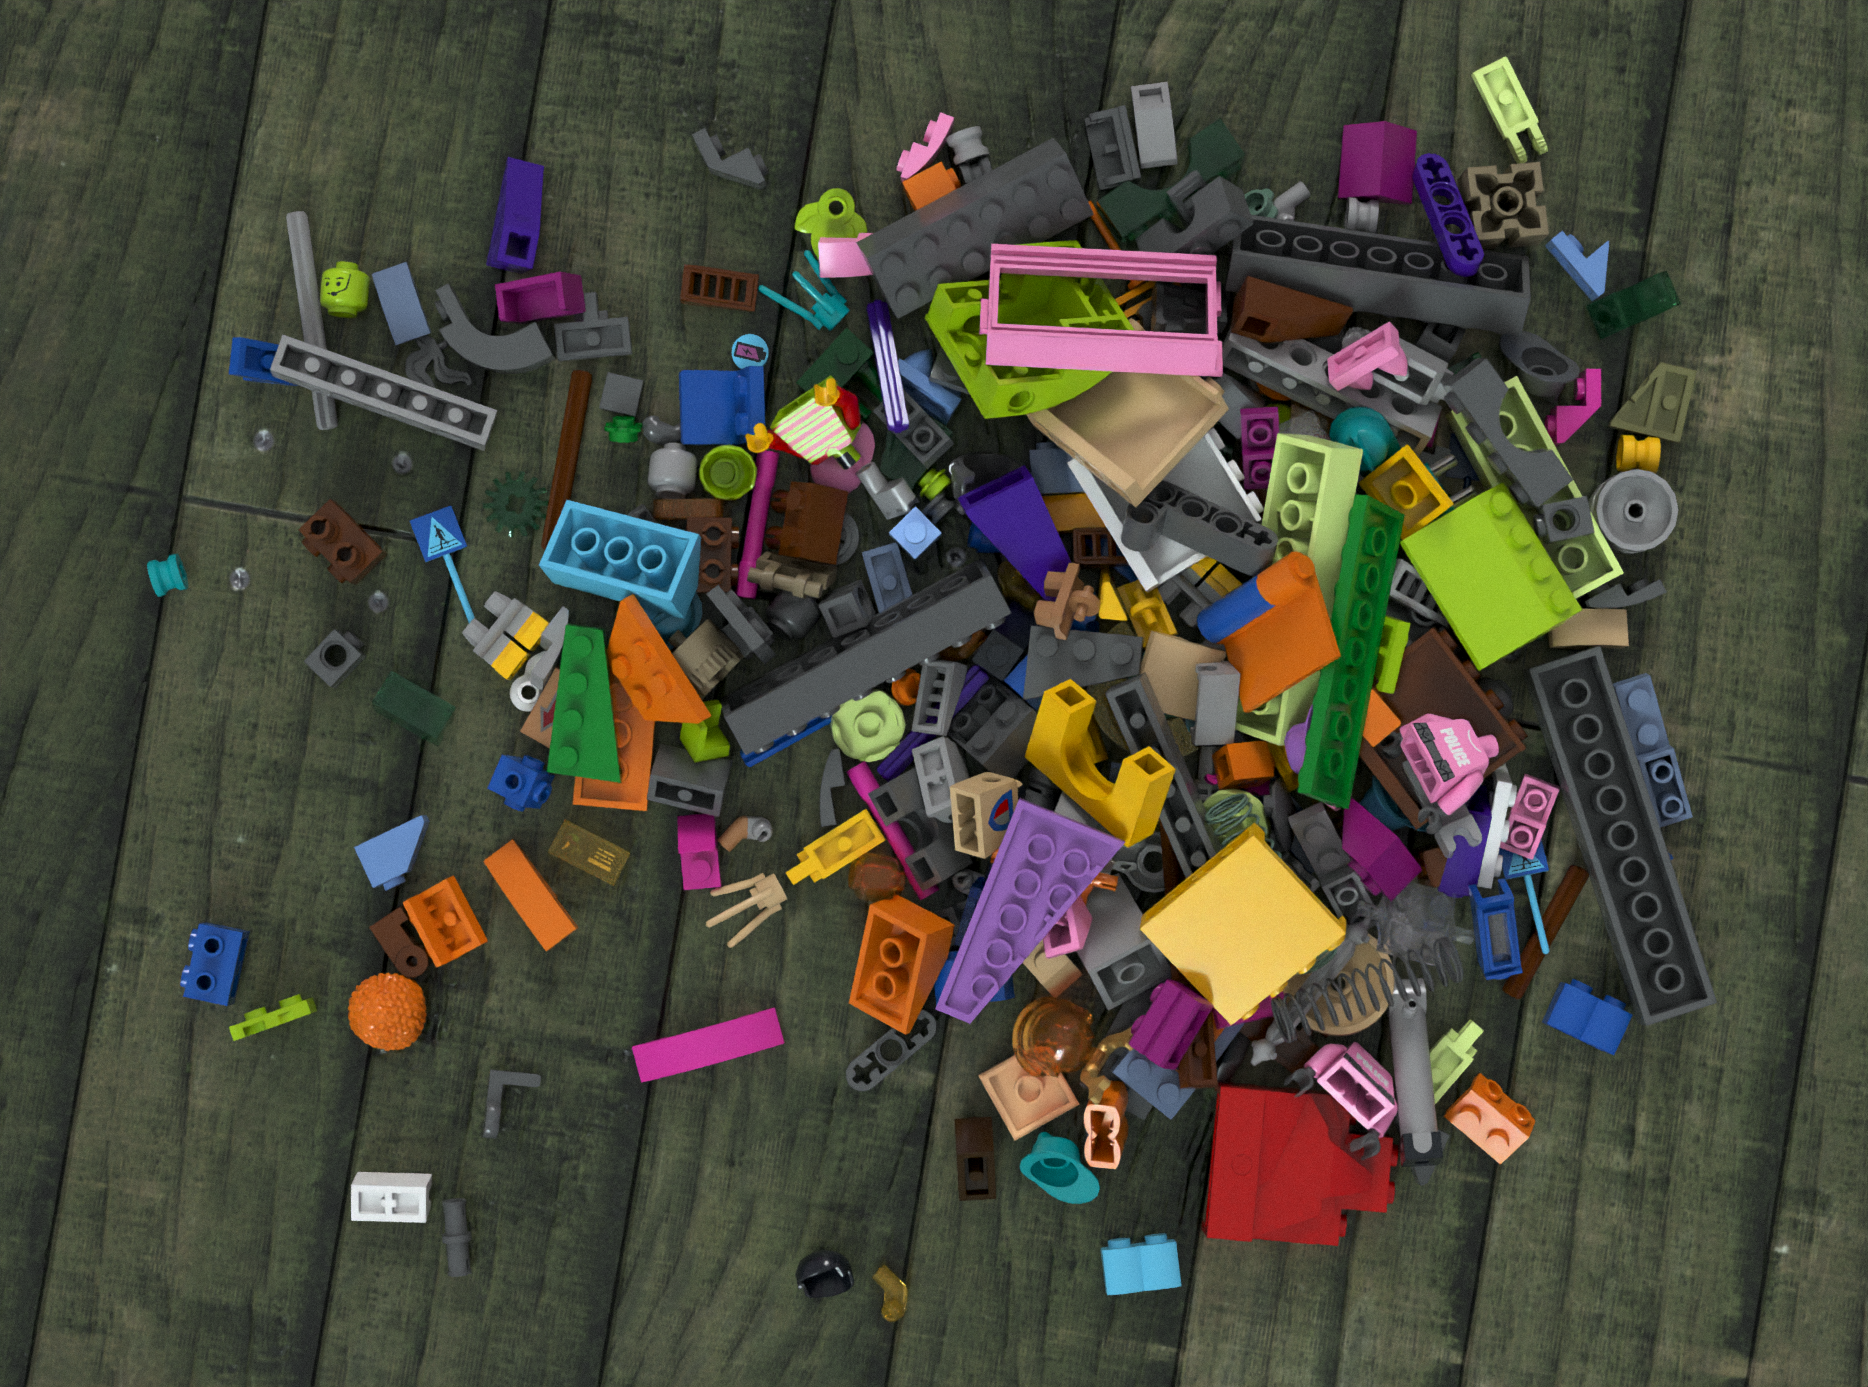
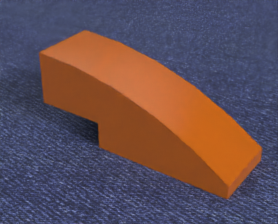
[483,839,579,951]

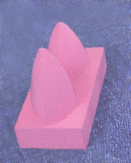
[1327,321,1408,391]

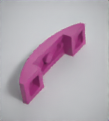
[632,1007,785,1083]

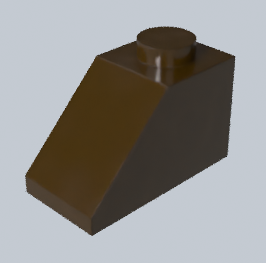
[955,1117,996,1201]

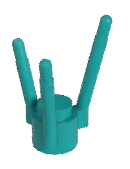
[758,250,850,331]

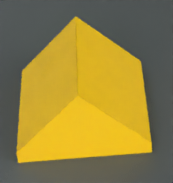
[1359,444,1454,540]

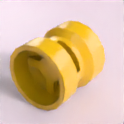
[1616,434,1661,474]

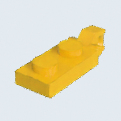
[785,809,886,885]

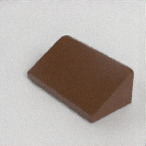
[1411,843,1447,888]

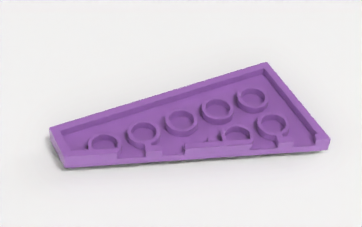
[935,798,1126,1024]

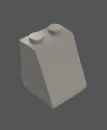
[1076,873,1171,1011]

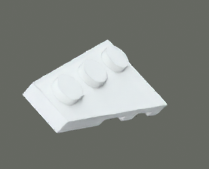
[1477,763,1517,889]

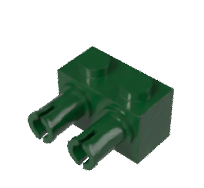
[796,328,883,425]

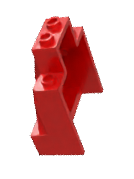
[1201,1082,1398,1246]

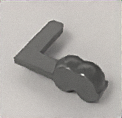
[482,1069,541,1139]

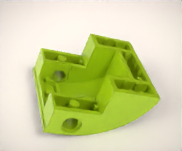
[925,240,1135,419]

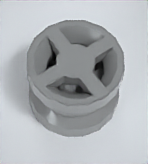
[946,126,990,167]
[1344,197,1379,233]

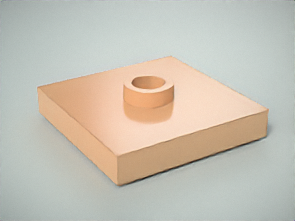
[978,1039,1080,1141]

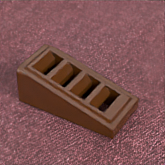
[680,264,759,312]
[1073,527,1130,569]

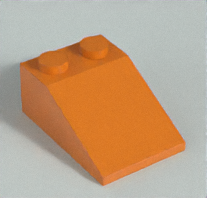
[849,895,955,1035]

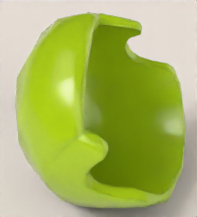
[699,444,757,501]

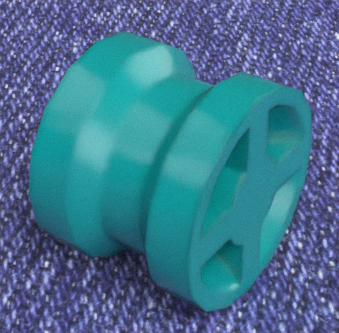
[147,553,188,597]

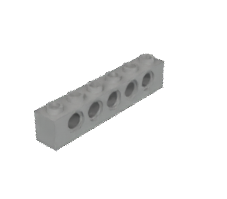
[1222,325,1442,457]
[270,335,497,451]

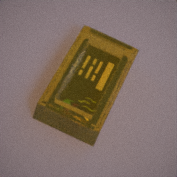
[548,819,632,886]

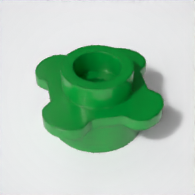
[604,416,642,443]

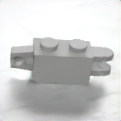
[1341,326,1454,405]

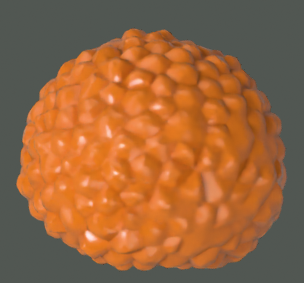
[348,972,427,1051]

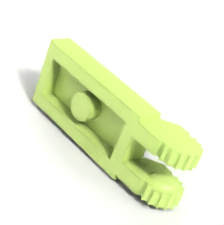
[1471,56,1548,164]

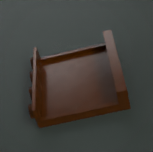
[1359,627,1528,830]

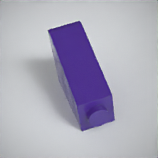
[1437,785,1492,898]

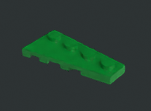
[547,624,622,783]

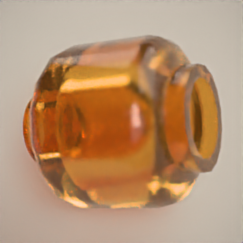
[848,852,905,902]

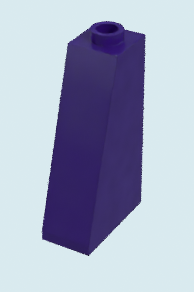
[957,465,1072,602]

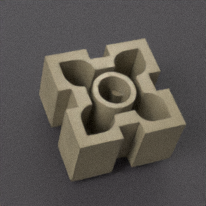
[1457,162,1549,250]

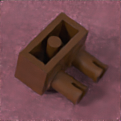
[764,481,848,565]
[298,499,387,585]
[686,517,739,594]

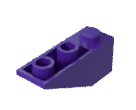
[486,157,544,274]

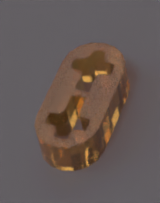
[653,499,724,520]

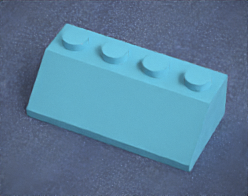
[539,500,701,619]

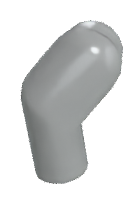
[1273,181,1311,221]

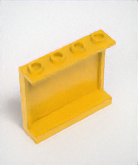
[1140,823,1346,1025]

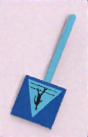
[410,506,475,623]
[1499,840,1550,954]

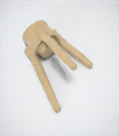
[706,873,787,948]

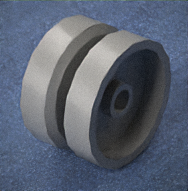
[1589,469,1678,555]

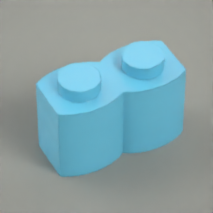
[1100,1233,1181,1295]

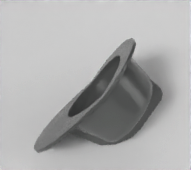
[1499,331,1580,403]

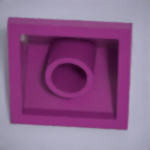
[1337,121,1417,205]

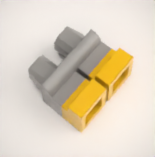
[1158,556,1242,629]
[462,591,550,681]

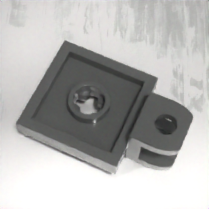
[706,585,776,664]

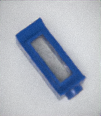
[1468,878,1523,980]

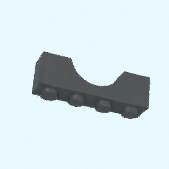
[1442,358,1573,507]

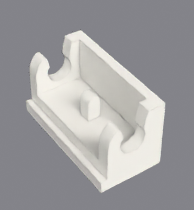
[351,1172,432,1223]

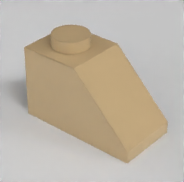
[1023,939,1083,998]

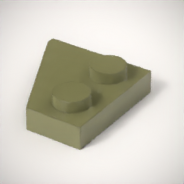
[1608,362,1697,444]

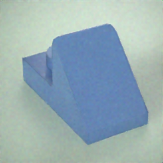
[1545,231,1609,301]

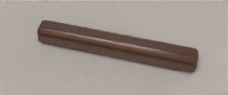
[1503,865,1589,999]

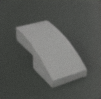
[530,606,569,691]

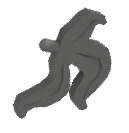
[405,335,473,388]

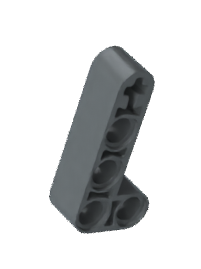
[1121,480,1278,577]

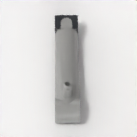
[1386,978,1443,1167]

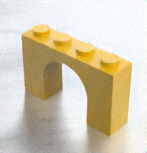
[1025,679,1176,848]

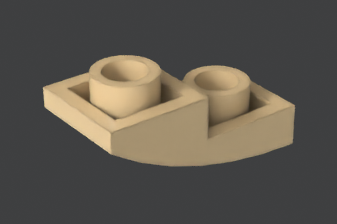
[1548,609,1629,650]

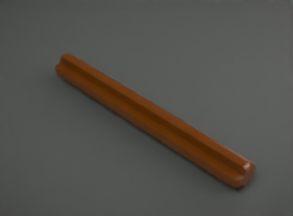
[541,370,592,550]

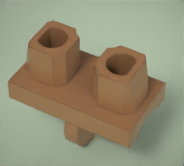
[1034,563,1101,640]

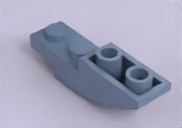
[1613,673,1693,828]

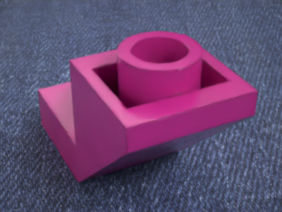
[1544,369,1601,447]

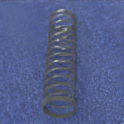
[1271,936,1464,1044]

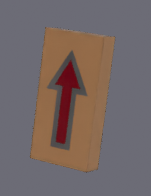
[520,666,560,748]

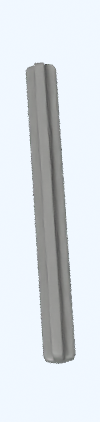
[286,211,338,430]

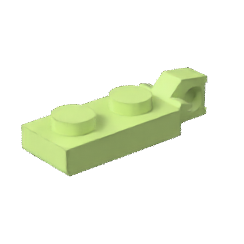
[1429,1020,1484,1104]

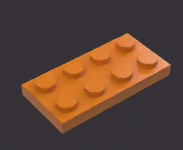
[573,665,656,811]

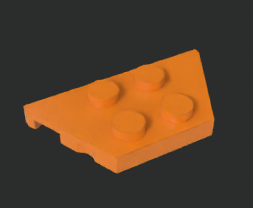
[607,594,712,724]

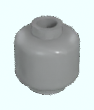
[648,443,698,500]

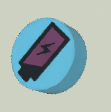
[732,334,769,369]

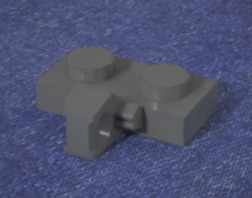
[554,292,633,362]

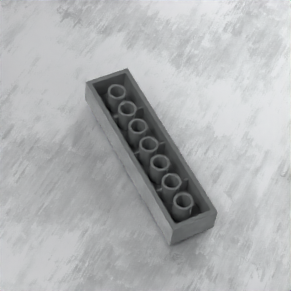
[1225,215,1531,335]
[720,558,1011,755]

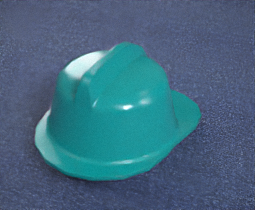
[1329,406,1400,477]
[1019,1132,1100,1204]

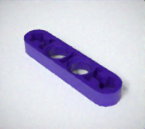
[1412,153,1484,277]

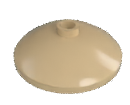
[1283,933,1394,1036]

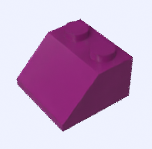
[1342,797,1422,901]

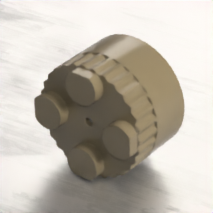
[668,618,744,700]

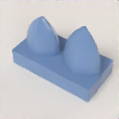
[898,349,961,426]

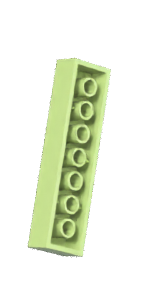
[1235,433,1363,746]

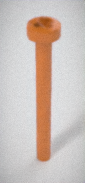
[1088,201,1145,291]

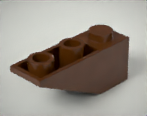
[1231,276,1353,343]

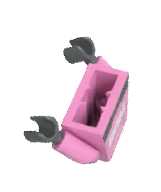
[1380,714,1499,834]
[1284,1041,1398,1160]

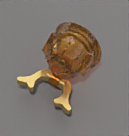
[1012,997,1134,1105]

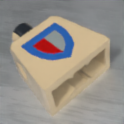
[950,772,1026,859]

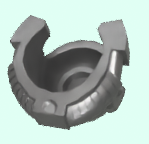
[949,451,1023,515]

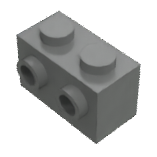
[647,743,733,817]

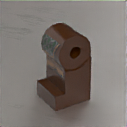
[369,905,432,978]

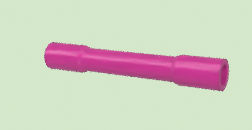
[735,450,780,599]
[846,761,939,900]

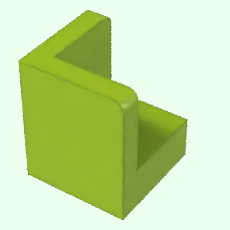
[680,700,730,763]

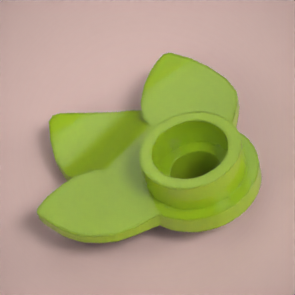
[795,188,867,259]

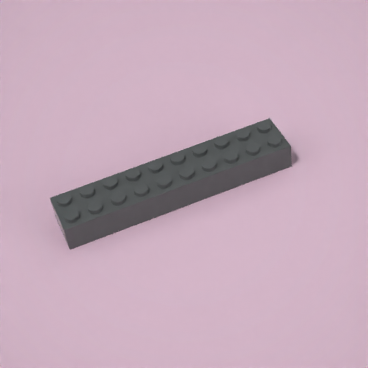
[1522,646,1717,1026]

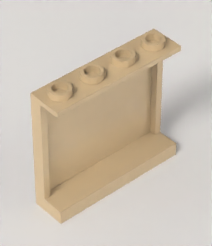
[1026,318,1229,508]

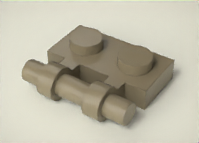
[747,550,838,599]

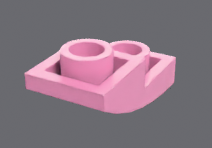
[896,112,954,183]
[818,233,873,278]
[1500,774,1560,860]

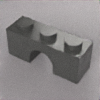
[1136,176,1254,284]
[868,767,973,891]

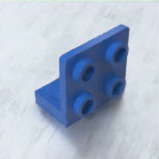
[679,366,765,445]

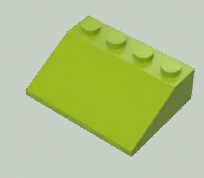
[1400,482,1582,671]

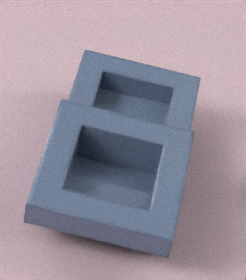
[372,262,431,345]

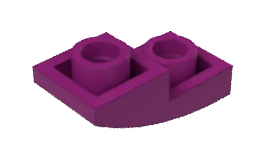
[1240,407,1279,490]

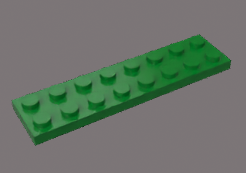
[1298,494,1405,809]

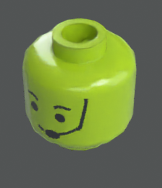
[320,261,370,318]

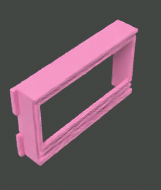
[979,244,1223,377]

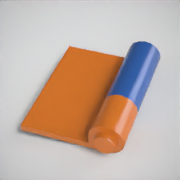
[1197,551,1341,713]

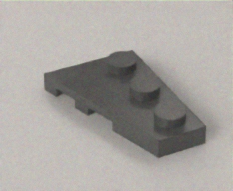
[1023,626,1144,701]

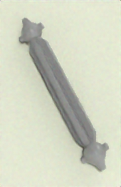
[1250,918,1370,1066]

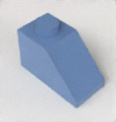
[354,815,430,891]

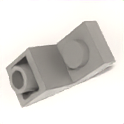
[1131,82,1178,169]

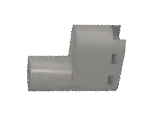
[856,462,919,519]

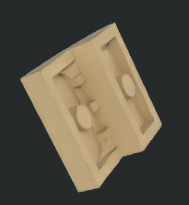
[1140,631,1226,721]

